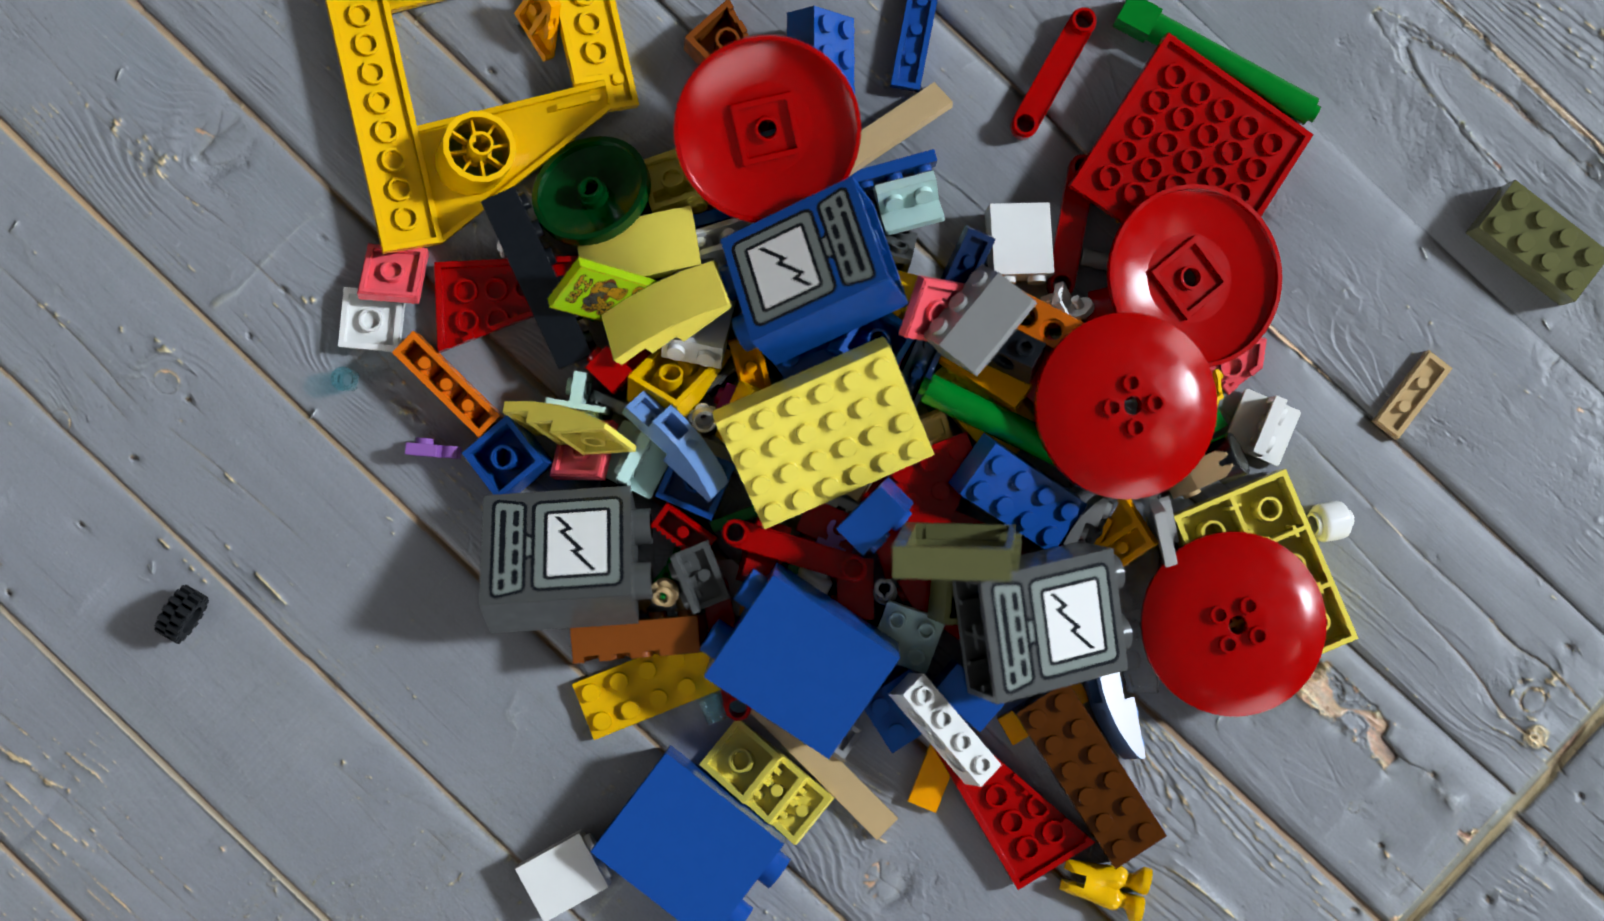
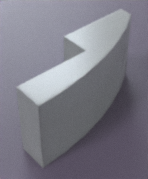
[1063,494,1113,545]

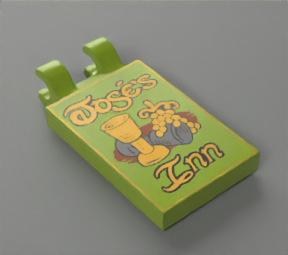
[547,257,657,322]

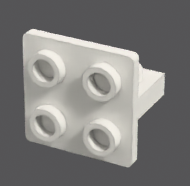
[1226,389,1301,466]

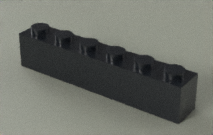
[481,186,596,369]

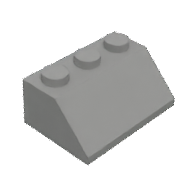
[924,264,1037,376]

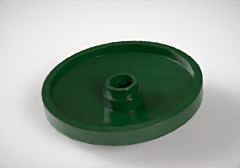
[532,136,651,246]

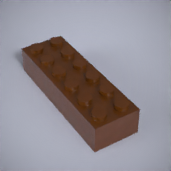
[1012,686,1167,869]

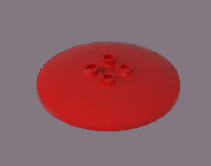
[674,35,861,223]
[1107,184,1282,367]
[1034,312,1217,500]
[1140,532,1326,717]

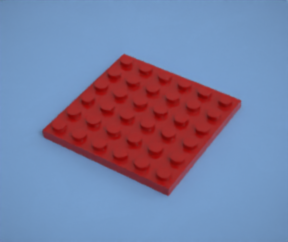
[1067,32,1314,272]

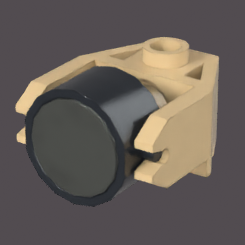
[1169,433,1250,499]

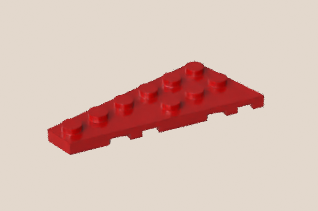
[434,255,579,353]
[932,746,1095,890]

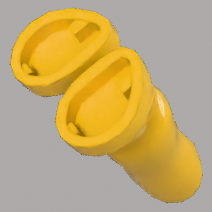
[1059,859,1153,921]

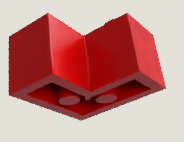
[585,345,651,397]

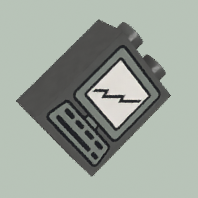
[479,485,654,633]
[952,541,1133,705]

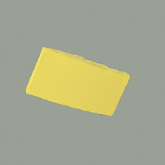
[577,205,702,279]
[601,260,731,365]
[502,401,636,455]
[699,720,835,845]

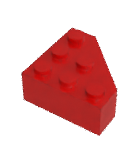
[884,432,973,523]

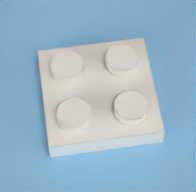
[338,287,405,352]

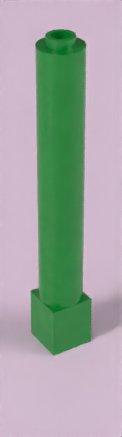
[1112,0,1321,125]
[917,374,1055,466]

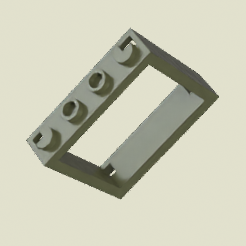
[892,522,1022,581]

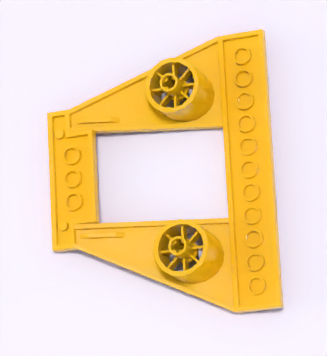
[325,0,640,254]

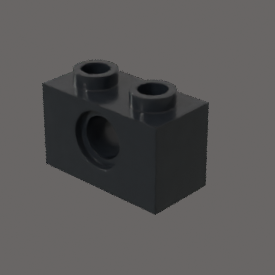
[987,330,1046,385]

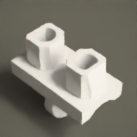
[1040,282,1094,336]

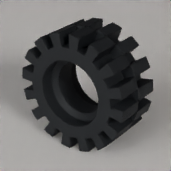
[154,584,209,644]

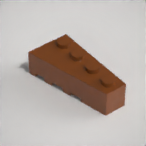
[684,0,776,132]
[570,609,708,664]

